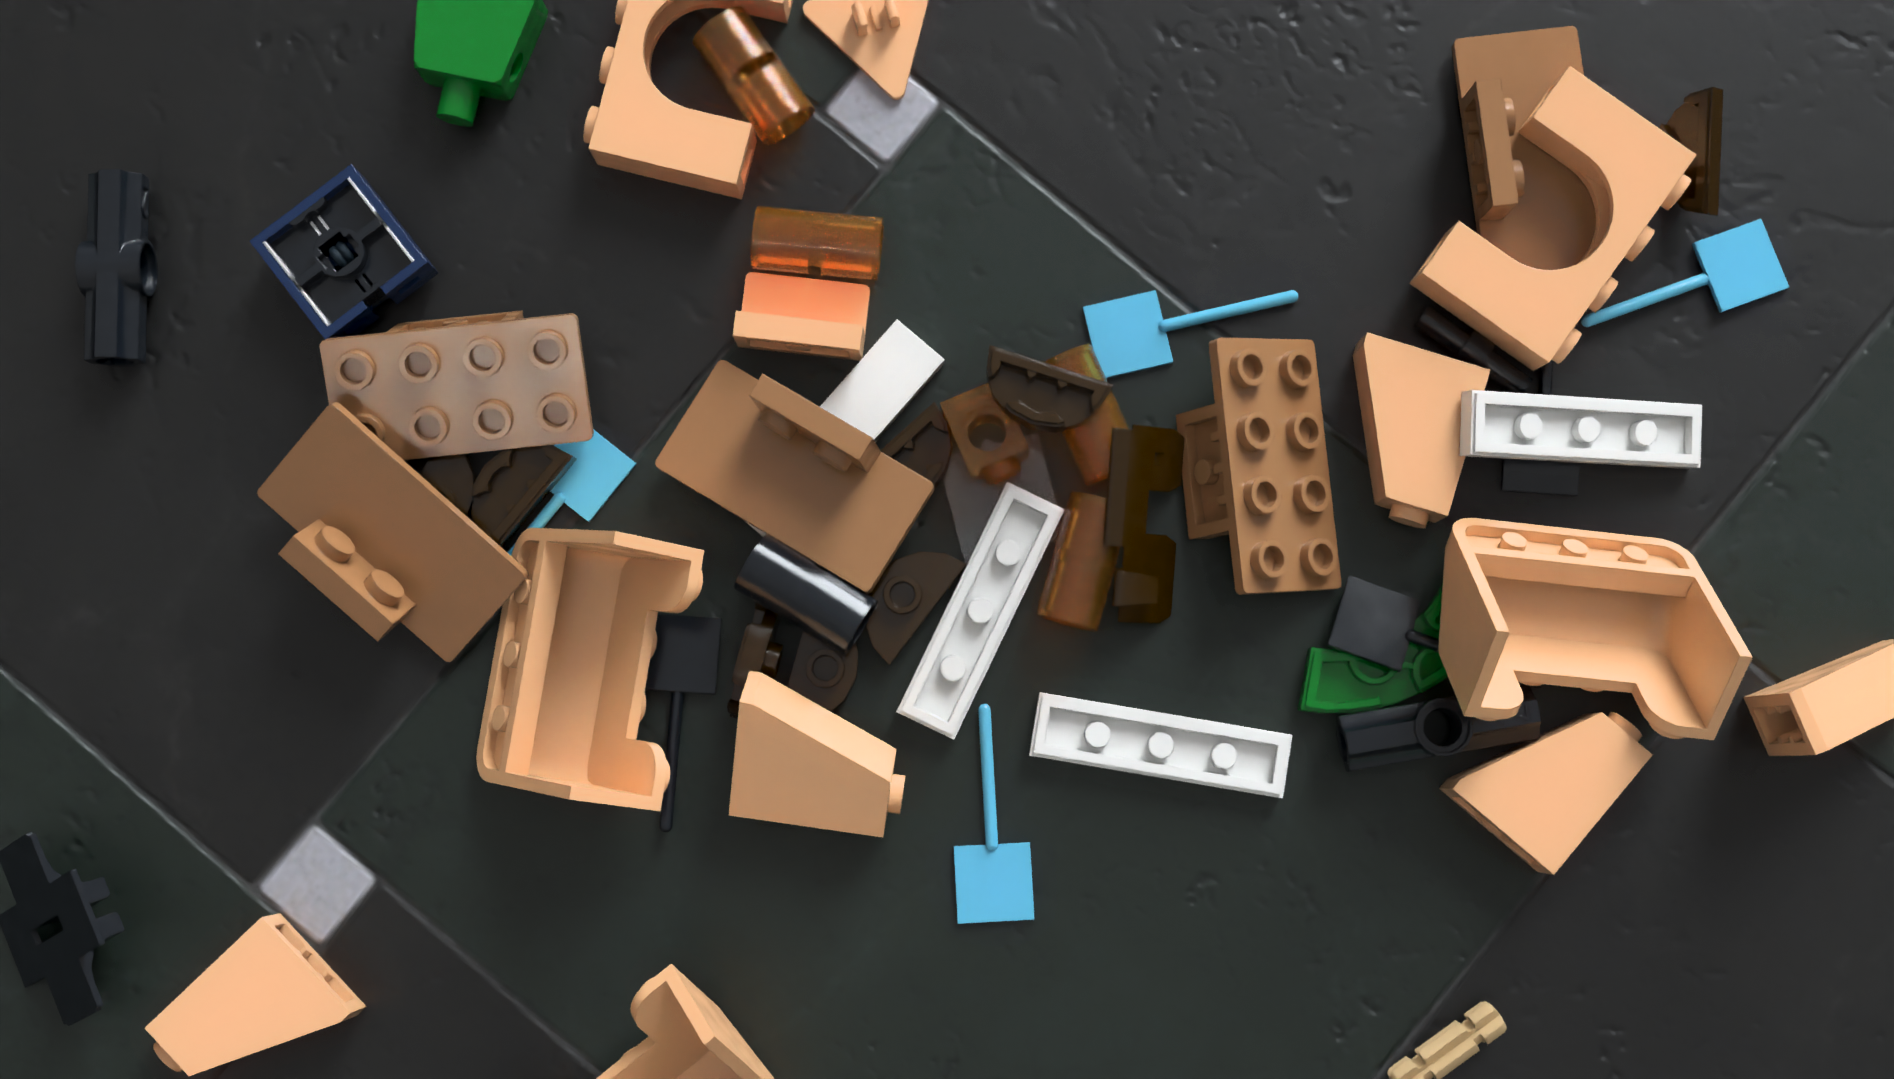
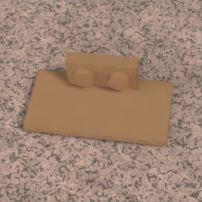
[1452,26,1596,270]
[319,310,594,460]
[1176,338,1342,595]
[655,360,934,593]
[257,402,528,662]

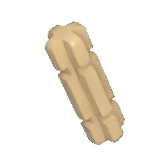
[1387,1001,1507,1079]

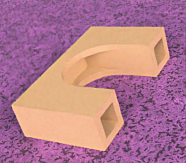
[583,0,793,199]
[1409,66,1696,371]

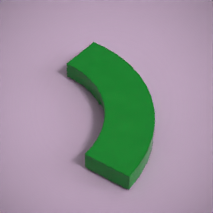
[1297,582,1448,714]

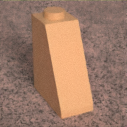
[1353,332,1490,528]
[1743,639,1894,756]
[729,671,906,838]
[1439,712,1653,875]
[145,913,367,1077]

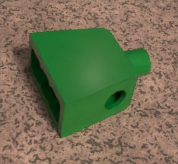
[414,0,548,127]

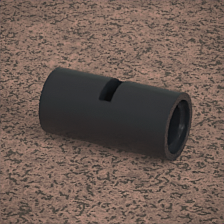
[734,534,878,656]

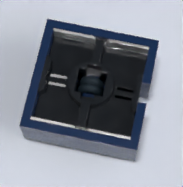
[249,164,439,339]

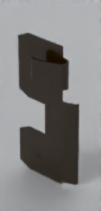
[1103,424,1184,623]

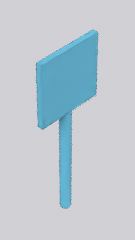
[1581,219,1789,327]
[1083,290,1298,380]
[507,429,637,555]
[954,704,1035,924]

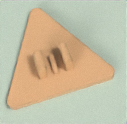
[803,0,929,100]

